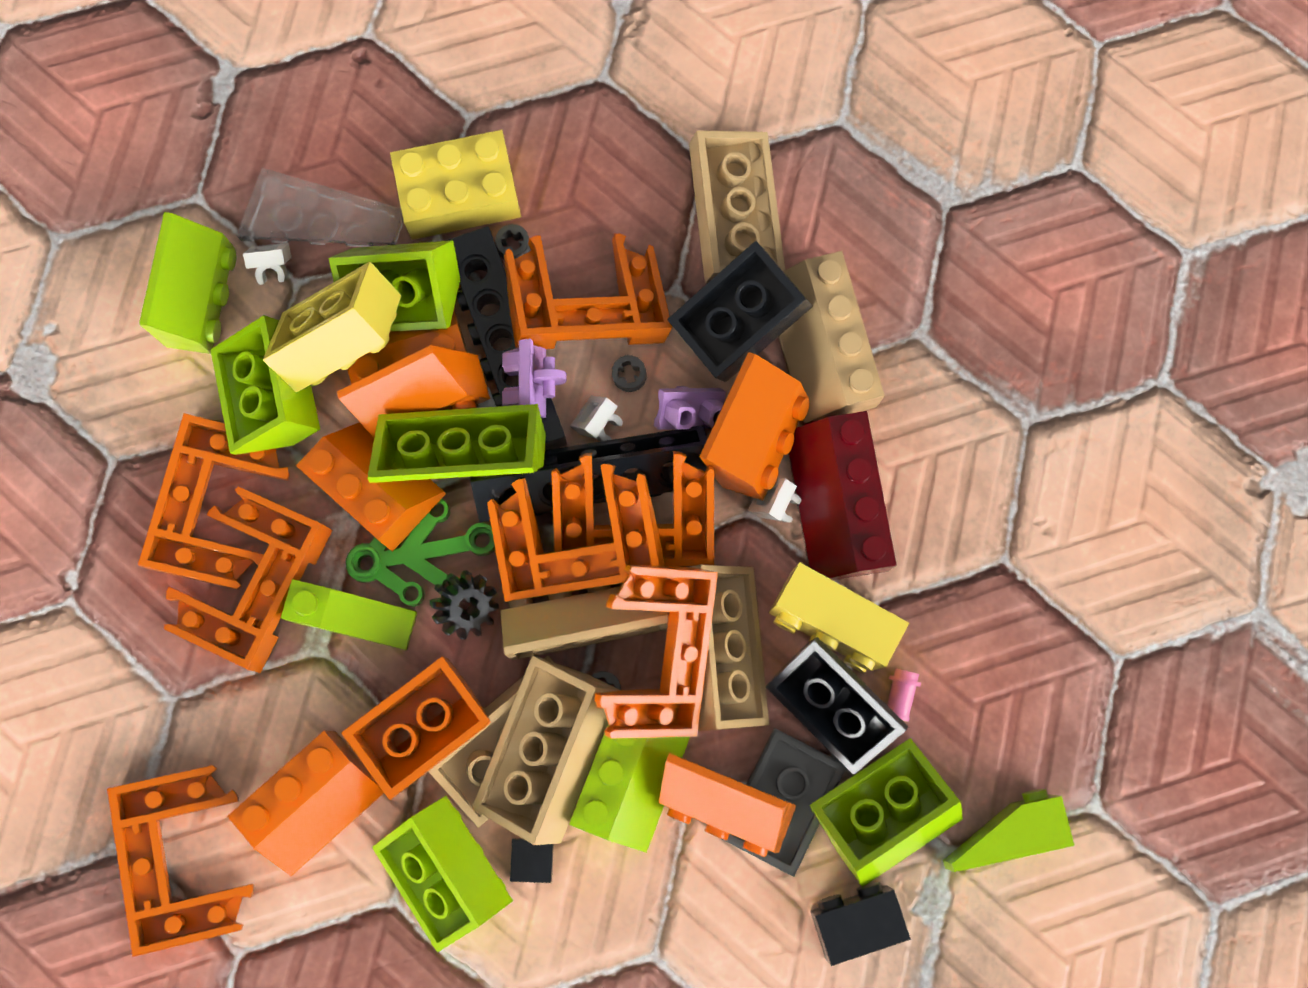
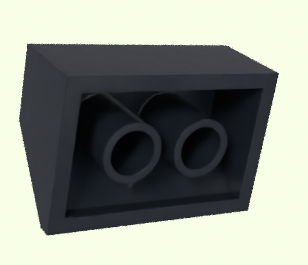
[766,637,909,775]

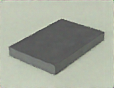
[722,728,846,877]

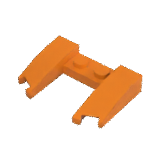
[504,233,672,349]
[138,413,290,590]
[552,451,714,566]
[487,464,665,602]
[164,486,333,673]
[595,565,718,738]
[107,765,254,957]

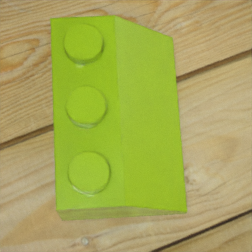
[139,212,236,354]
[328,240,460,331]
[210,315,321,455]
[569,724,690,853]
[810,738,963,887]
[372,796,513,953]

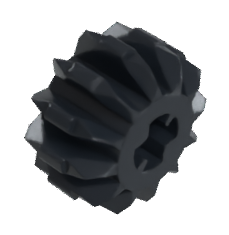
[430,570,500,640]

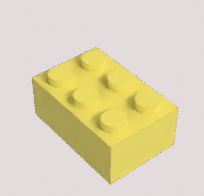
[390,130,521,240]
[263,261,401,392]
[769,562,909,673]

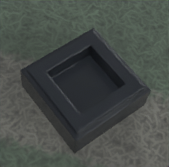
[510,838,554,883]

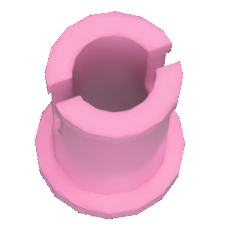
[887,668,921,722]

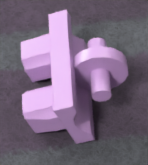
[502,339,567,418]
[654,386,726,430]

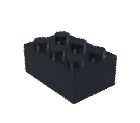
[667,241,813,382]

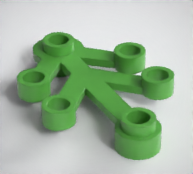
[346,499,495,607]

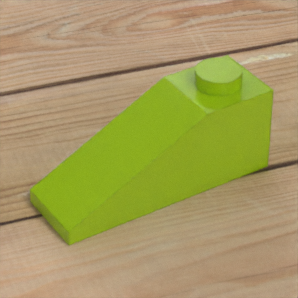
[280,579,417,650]
[943,789,1075,872]

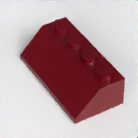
[788,411,897,580]

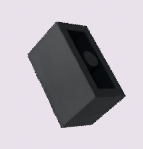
[810,881,911,966]

